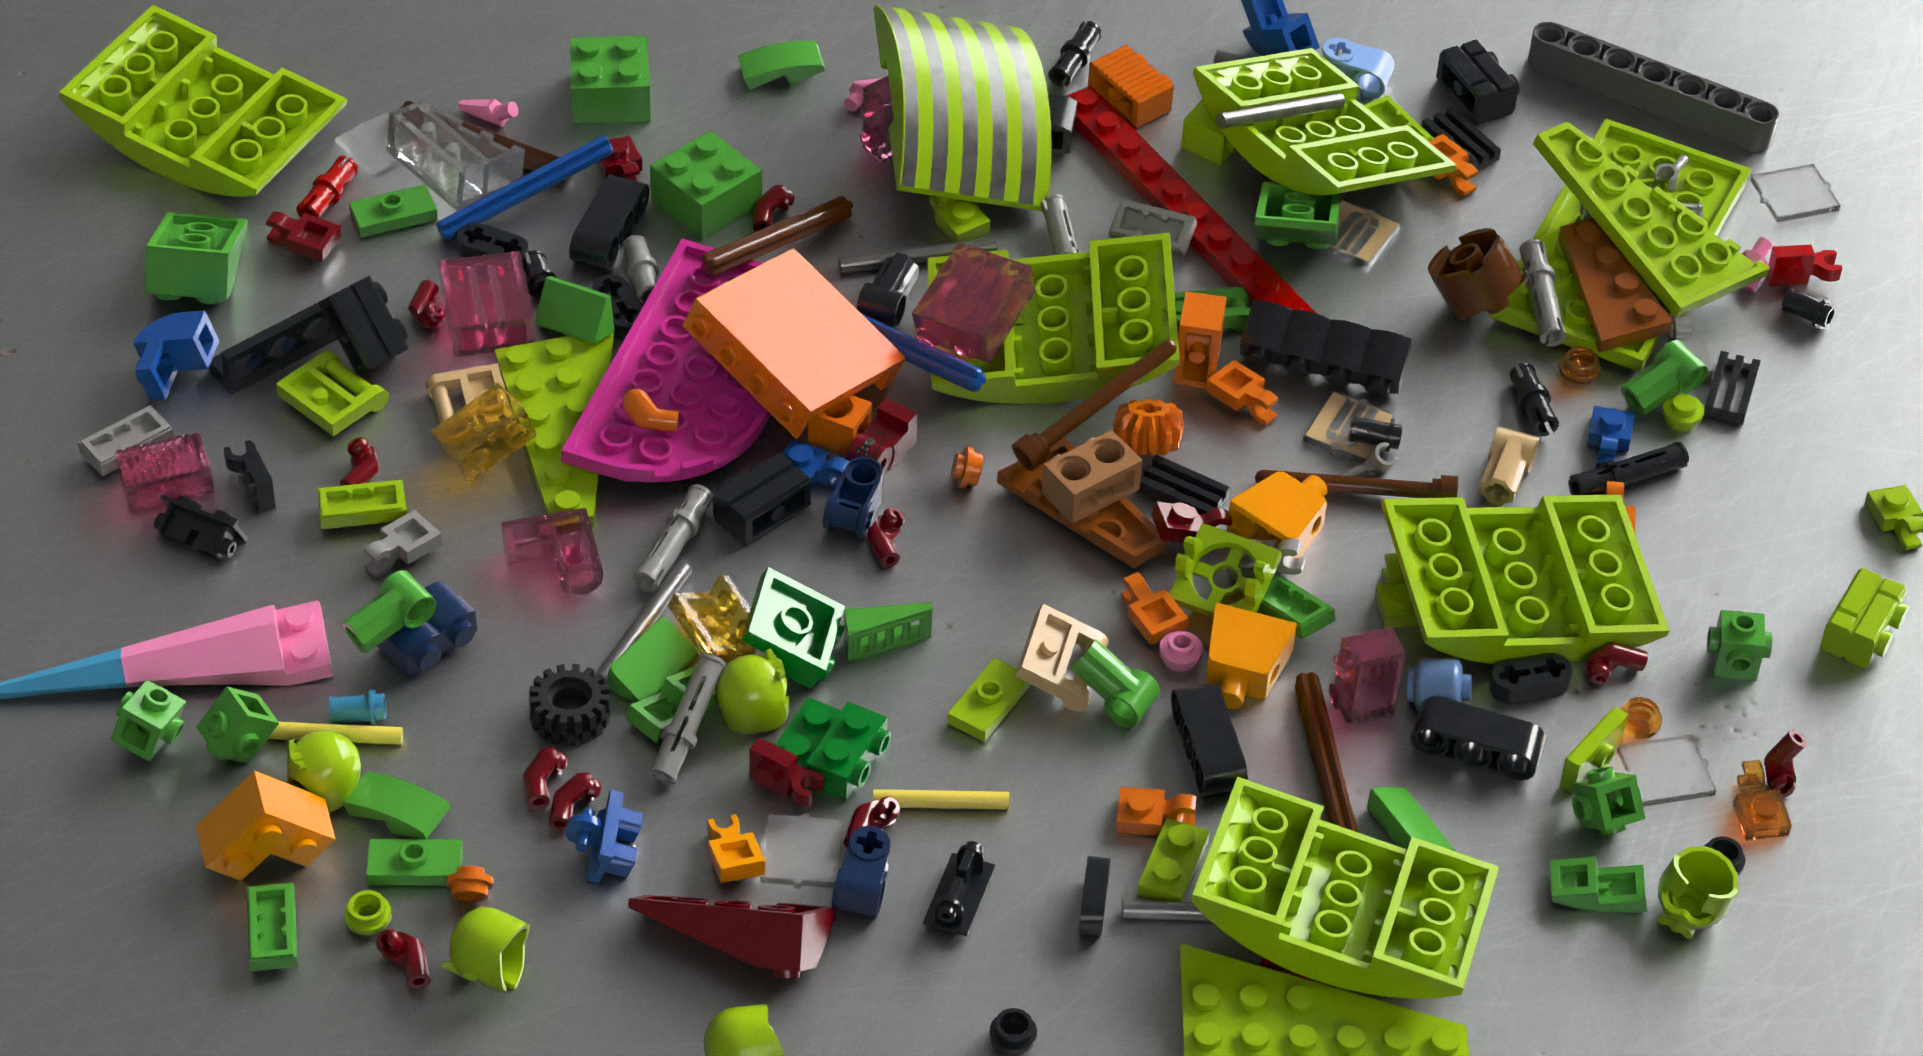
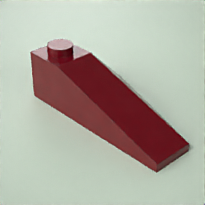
[628,895,836,979]

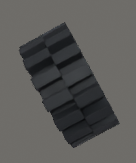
[529,664,610,746]

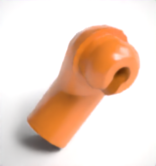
[623,389,679,432]

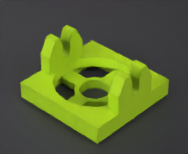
[1169,523,1282,618]

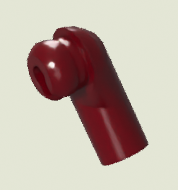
[867,508,905,568]
[843,796,901,848]

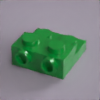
[741,567,845,689]
[775,697,891,801]

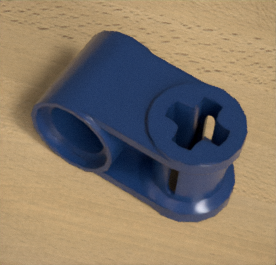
[822,457,883,539]
[831,826,890,918]

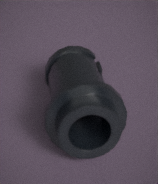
[521,250,557,299]
[1781,287,1836,329]
[1348,415,1403,452]

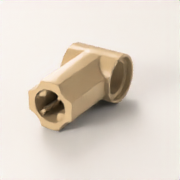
[1479,426,1539,506]

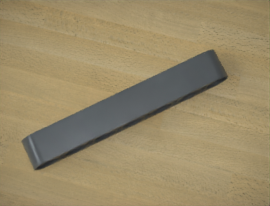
[1528,22,1779,152]

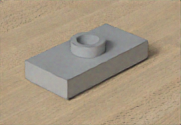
[1108,198,1197,257]
[78,405,175,476]

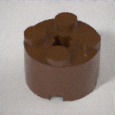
[1428,228,1524,320]

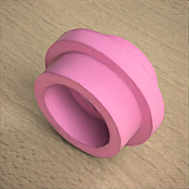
[1159,631,1203,672]

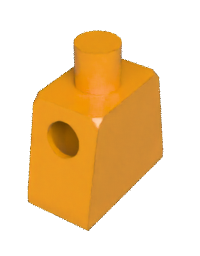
[1227,472,1328,558]
[1206,602,1297,709]

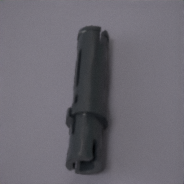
[1568,441,1689,495]

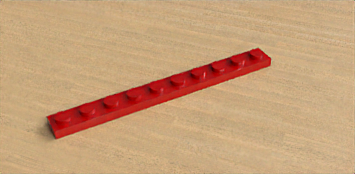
[1066,85,1316,313]

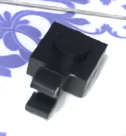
[223,440,276,513]

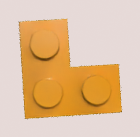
[196,770,336,881]

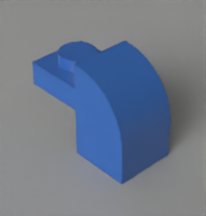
[1241,0,1320,56]
[133,310,220,401]

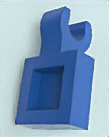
[1587,406,1635,467]
[782,439,849,490]

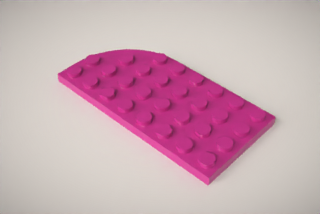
[561,238,833,482]

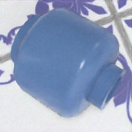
[1407,657,1472,712]

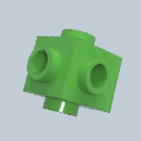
[1707,610,1772,681]
[110,680,186,762]
[196,687,279,764]
[1572,767,1646,835]

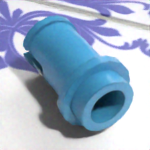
[328,690,387,725]

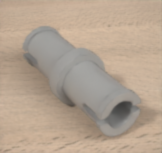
[622,235,659,305]

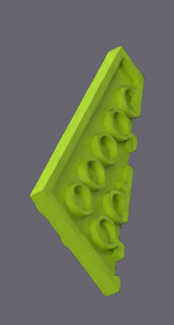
[1533,122,1770,318]
[494,327,615,536]
[1178,943,1469,1056]

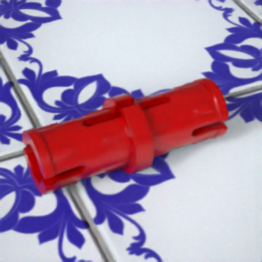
[296,155,359,218]

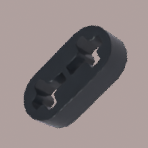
[457,223,530,274]
[592,274,642,340]
[1489,653,1573,704]
[1079,856,1111,936]

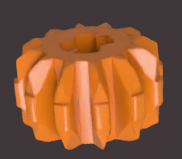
[1113,398,1184,457]

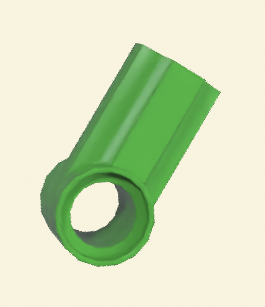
[1621,340,1708,416]
[341,570,436,653]
[1070,639,1160,728]

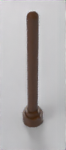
[1012,340,1177,471]
[1255,470,1458,498]

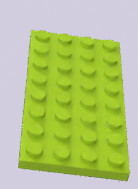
[1489,118,1751,372]

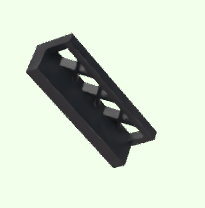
[209,302,338,395]

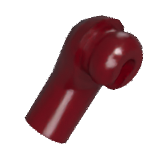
[753,184,795,232]
[408,280,445,329]
[340,437,380,486]
[1584,642,1648,685]
[1764,730,1807,797]
[523,747,568,810]
[548,772,602,831]
[376,928,431,989]

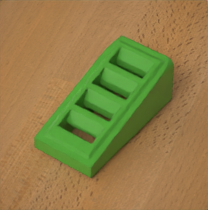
[844,602,933,661]

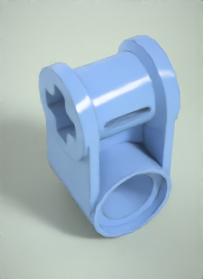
[1322,37,1394,99]

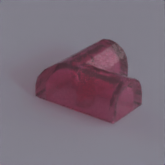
[501,508,603,596]

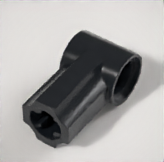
[856,252,919,328]

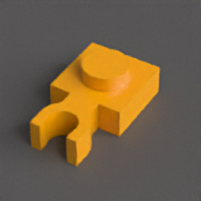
[707,814,766,883]

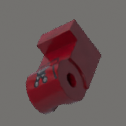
[845,398,917,475]

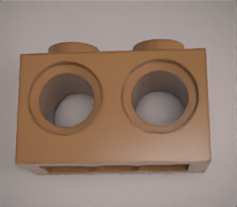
[1042,430,1143,524]

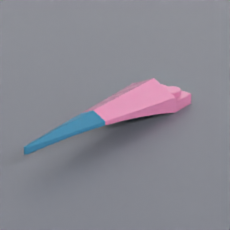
[0,600,334,700]

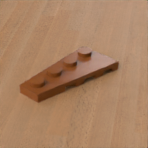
[1558,218,1673,353]
[997,437,1168,568]

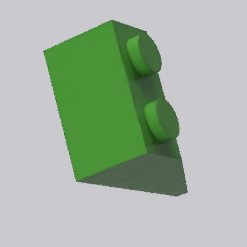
[1255,182,1342,249]
[145,212,248,304]

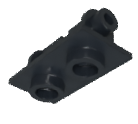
[154,494,248,559]
[923,841,996,937]

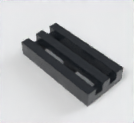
[1421,106,1501,170]
[1704,351,1761,425]
[1138,454,1230,515]

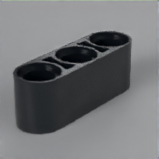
[569,174,650,270]
[1171,683,1248,796]
[1410,696,1546,781]

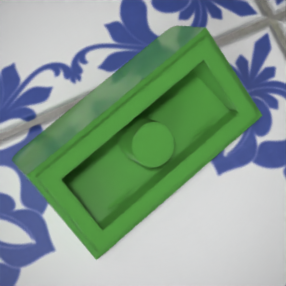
[535,276,615,343]
[608,617,698,703]
[1367,787,1455,851]

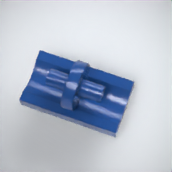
[565,789,643,884]

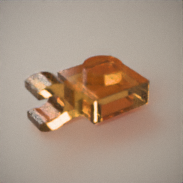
[1733,760,1792,841]

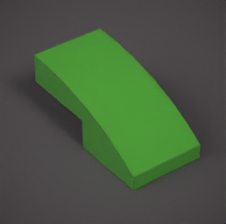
[738,40,826,90]
[626,666,718,743]
[342,771,451,839]
[1550,857,1647,913]

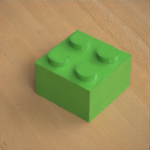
[570,35,651,124]
[650,130,762,241]

